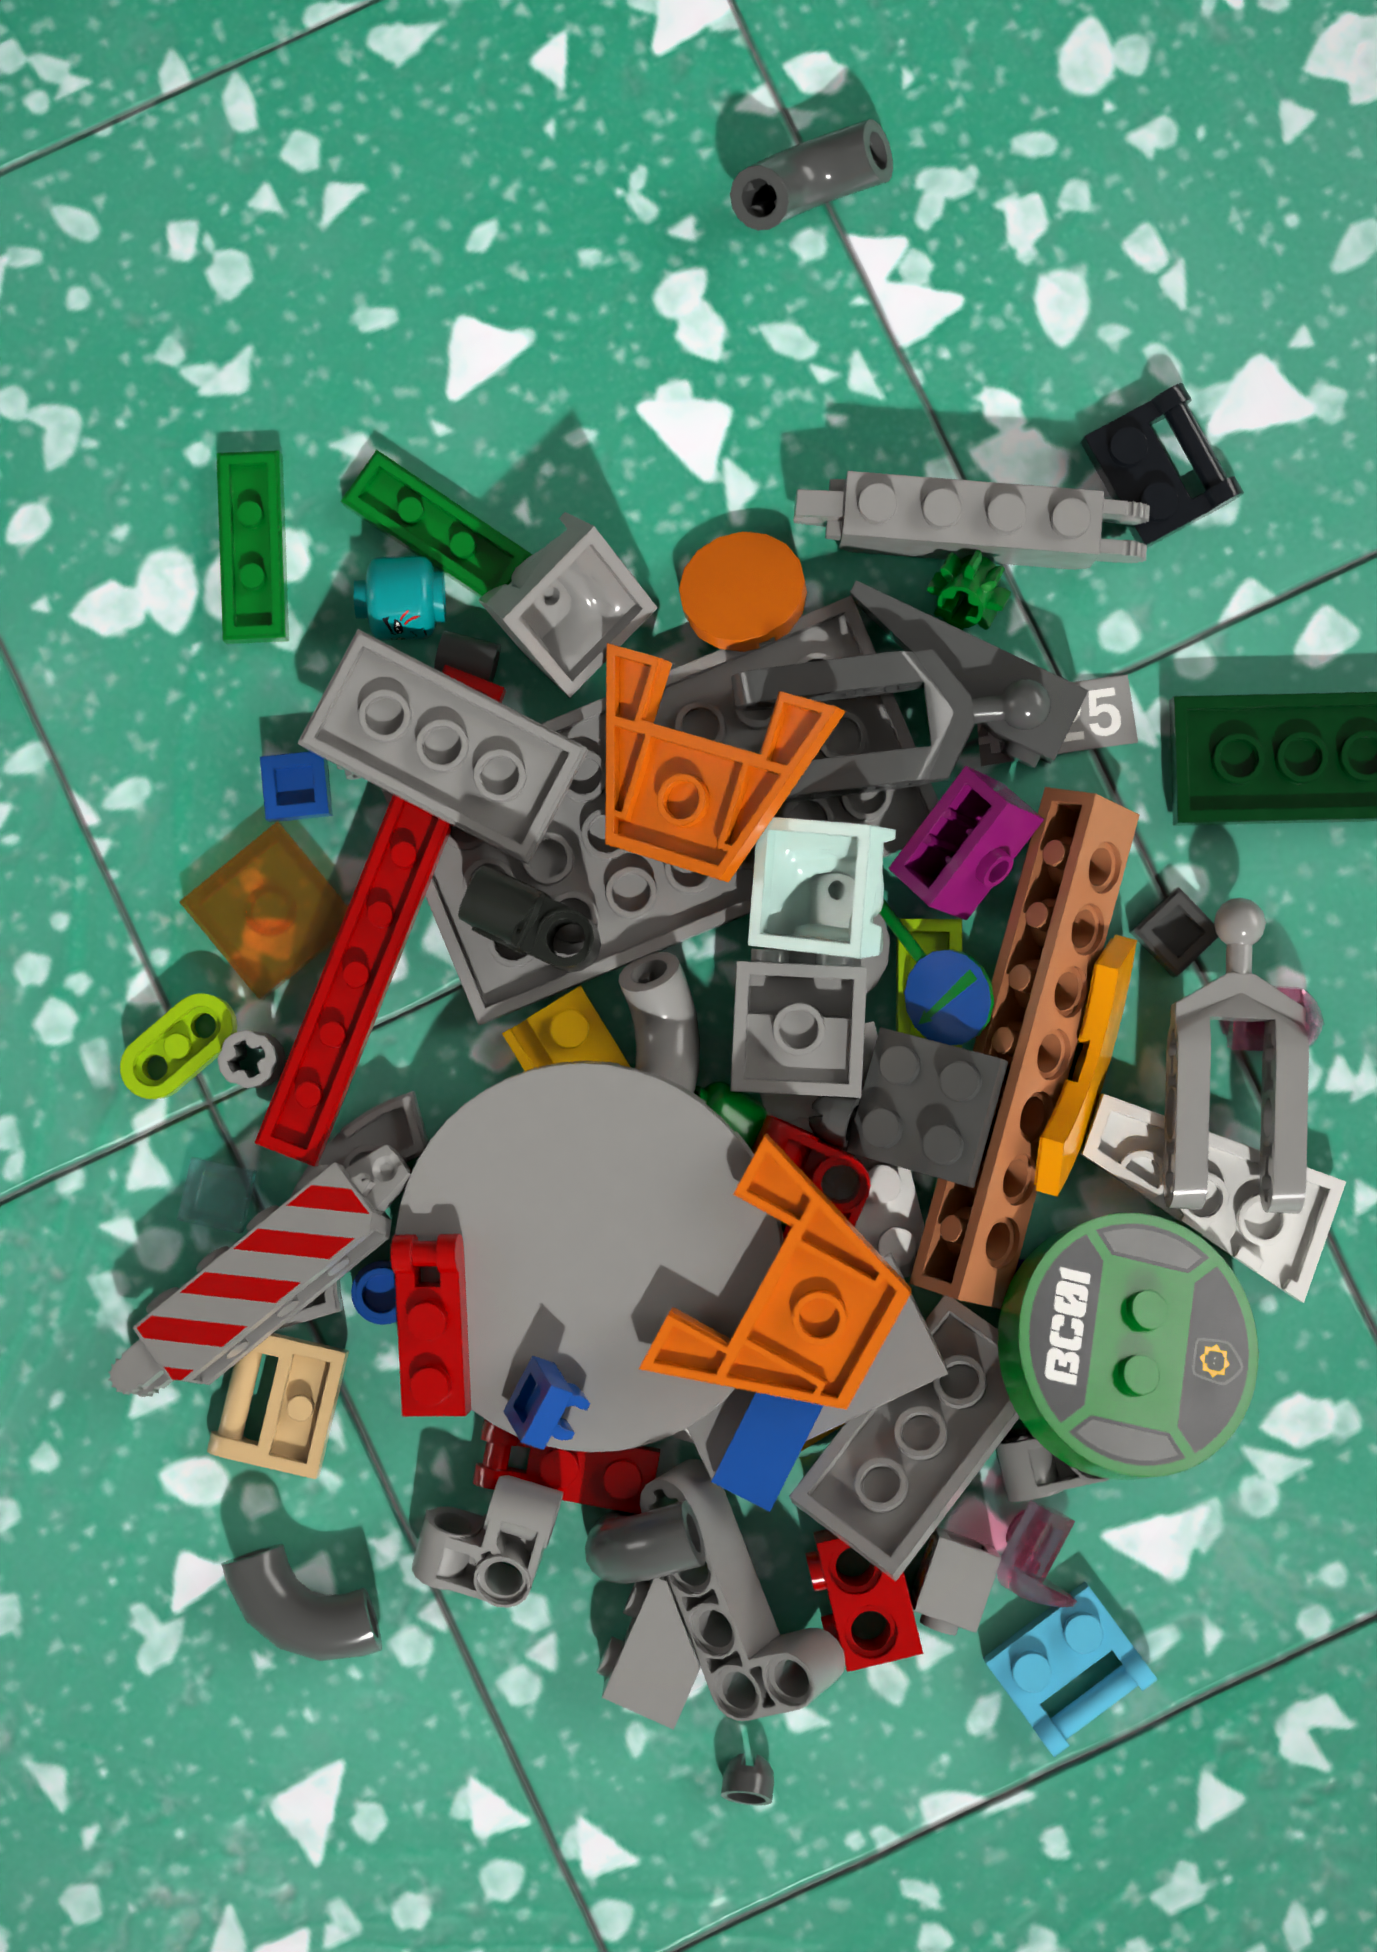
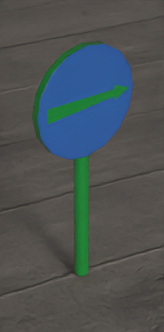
[879,899,994,1045]

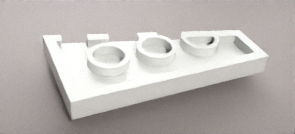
[1079,1094,1346,1303]

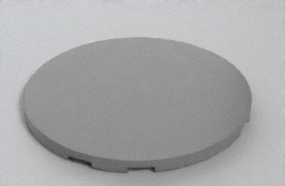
[395,1061,783,1452]

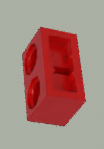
[805,1529,923,1672]

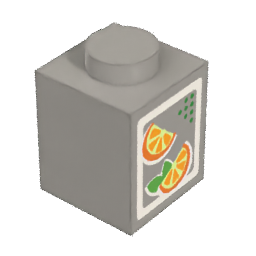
[910,1527,1002,1636]

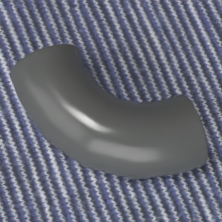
[585,1501,706,1584]
[221,1544,382,1661]

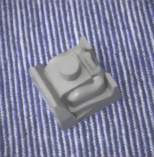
[478,512,658,698]

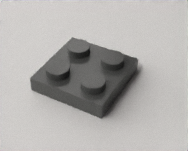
[846,1027,1008,1188]

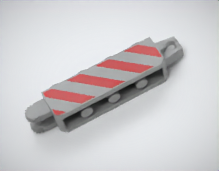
[108,1144,412,1397]

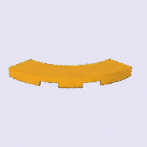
[1034,935,1137,1197]

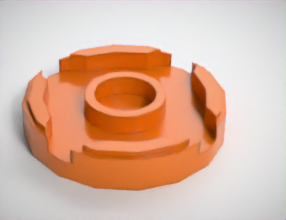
[679,531,807,652]

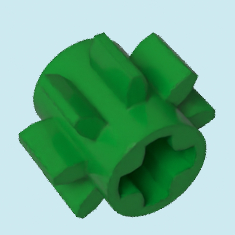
[927,550,1011,631]

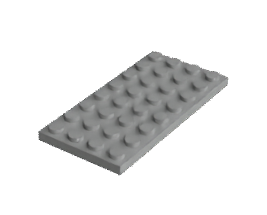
[382,596,938,1026]

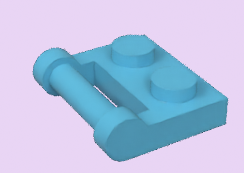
[983,1581,1158,1757]

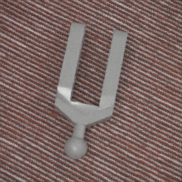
[1163,897,1309,1214]

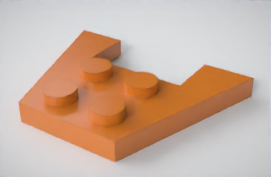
[605,643,846,883]
[639,1133,912,1410]

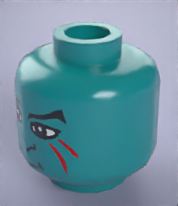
[354,556,446,640]

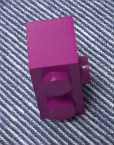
[888,766,1044,920]

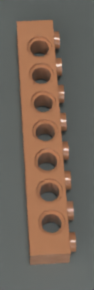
[909,787,1140,1309]

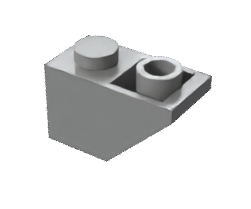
[596,1576,700,1730]

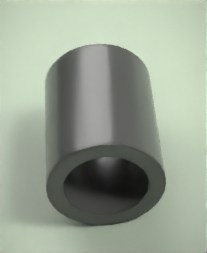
[434,630,501,683]

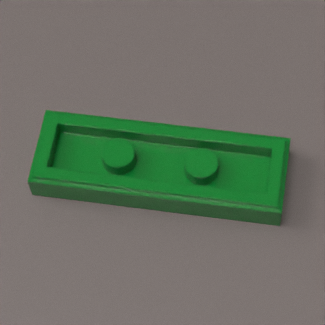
[341,449,532,598]
[216,450,289,644]

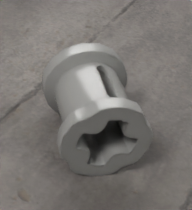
[218,1030,286,1088]

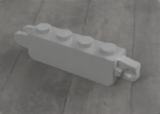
[793,471,1150,570]

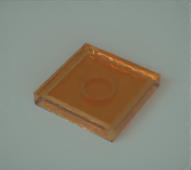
[179,821,349,1000]

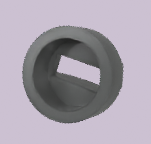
[809,1096,860,1148]
[721,1753,774,1806]

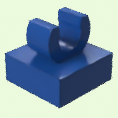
[503,1355,590,1450]

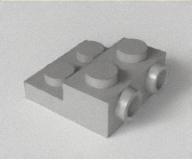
[731,949,867,1098]

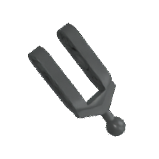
[731,649,1051,803]

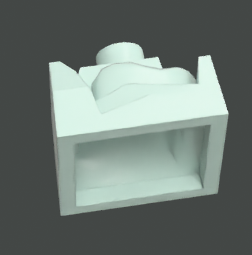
[748,817,896,959]

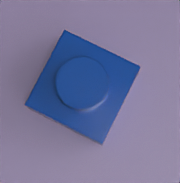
[260,751,333,822]

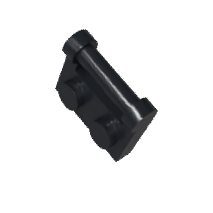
[1081,383,1244,548]

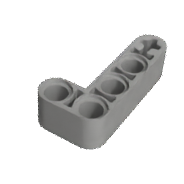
[640,1459,846,1721]

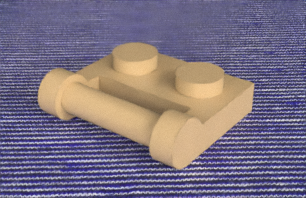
[207,1333,349,1479]

